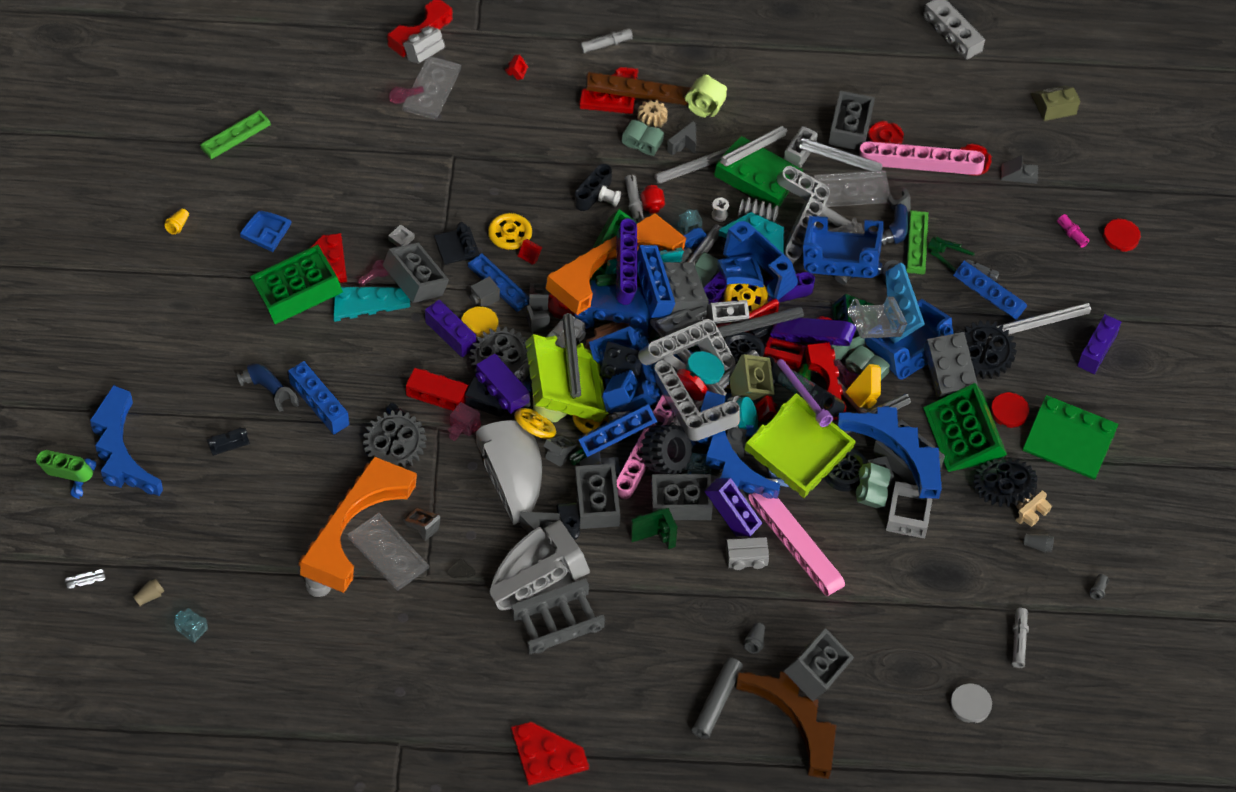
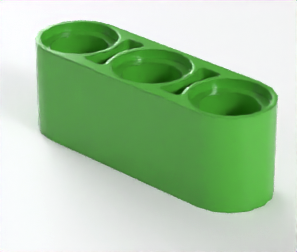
[36,450,93,482]

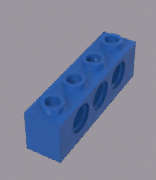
[637,245,675,318]
[953,260,1028,321]
[288,361,349,435]
[578,402,657,457]

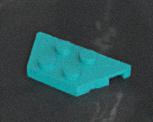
[719,212,784,254]

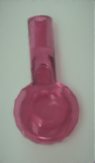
[389,86,424,104]
[358,259,389,286]
[834,359,859,389]

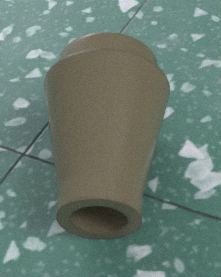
[133,579,165,606]

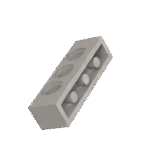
[924,0,985,60]

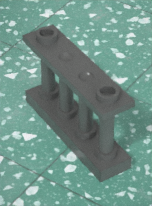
[511,578,605,655]

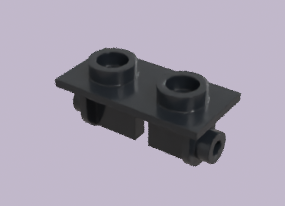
[207,427,250,456]

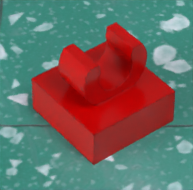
[505,54,528,80]
[518,239,542,265]
[755,395,778,423]

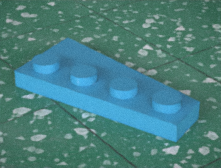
[886,262,925,343]

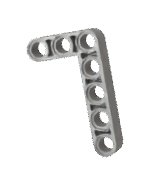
[777,166,830,264]
[638,319,735,373]
[654,360,740,441]

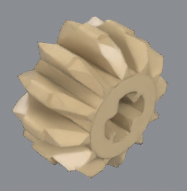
[637,100,668,128]

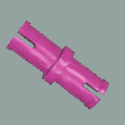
[1057,214,1090,248]

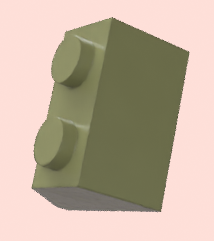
[1031,86,1080,121]
[730,354,775,400]

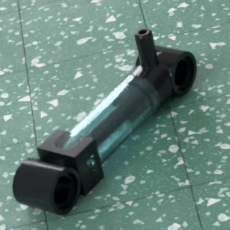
[767,356,845,417]

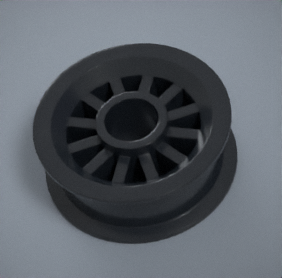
[725,332,765,366]
[824,449,867,492]

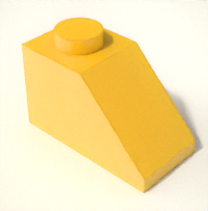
[845,364,881,408]

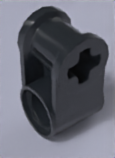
[557,501,580,540]

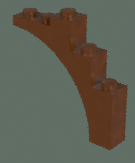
[736,671,836,779]

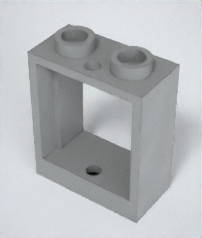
[886,481,933,539]

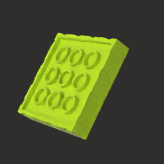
[525,334,608,422]
[744,393,856,498]

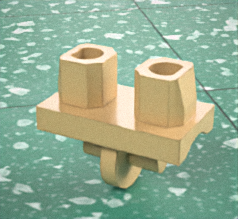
[1016,491,1052,527]

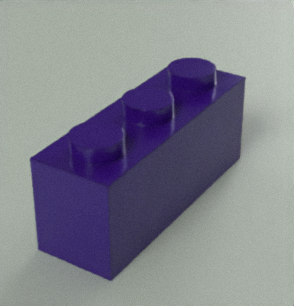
[425,300,476,357]
[1078,314,1122,374]
[476,354,530,414]
[705,478,762,536]

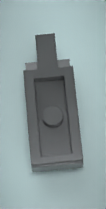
[655,307,707,337]

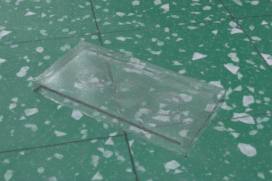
[403,56,461,120]
[814,170,891,207]
[348,513,429,591]

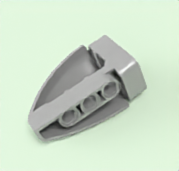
[476,420,542,525]
[490,520,590,610]

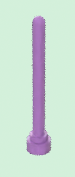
[777,359,833,427]

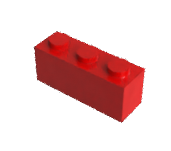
[406,368,468,413]

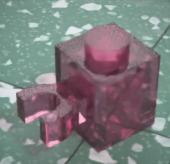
[449,402,481,441]

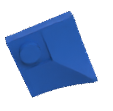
[240,211,291,252]
[718,254,764,287]

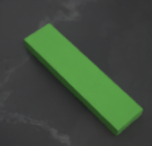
[200,110,270,159]
[906,210,928,274]

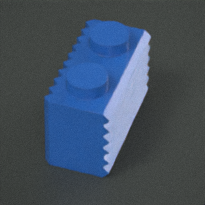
[602,370,639,409]

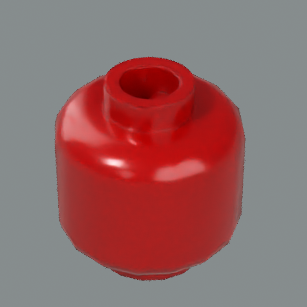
[640,185,665,214]

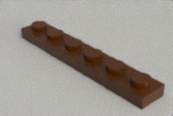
[586,72,690,106]

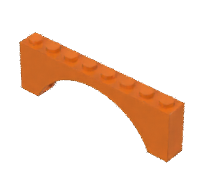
[546,213,686,315]
[299,457,417,593]

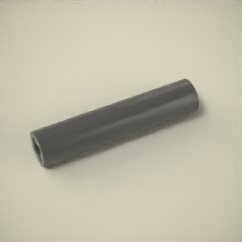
[692,658,743,739]

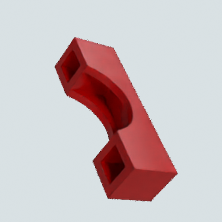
[388,0,452,57]
[805,342,846,421]

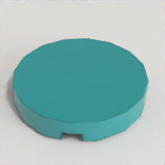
[686,351,724,384]
[736,397,758,430]

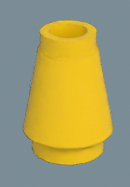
[165,208,189,234]

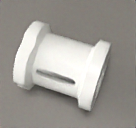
[598,186,621,207]
[711,198,729,222]

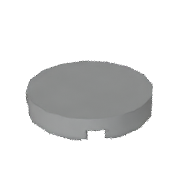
[951,683,992,723]

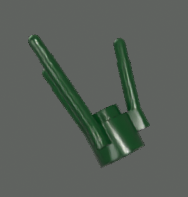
[928,236,975,273]

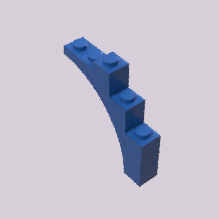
[90,385,163,496]
[697,391,781,499]
[837,406,942,499]

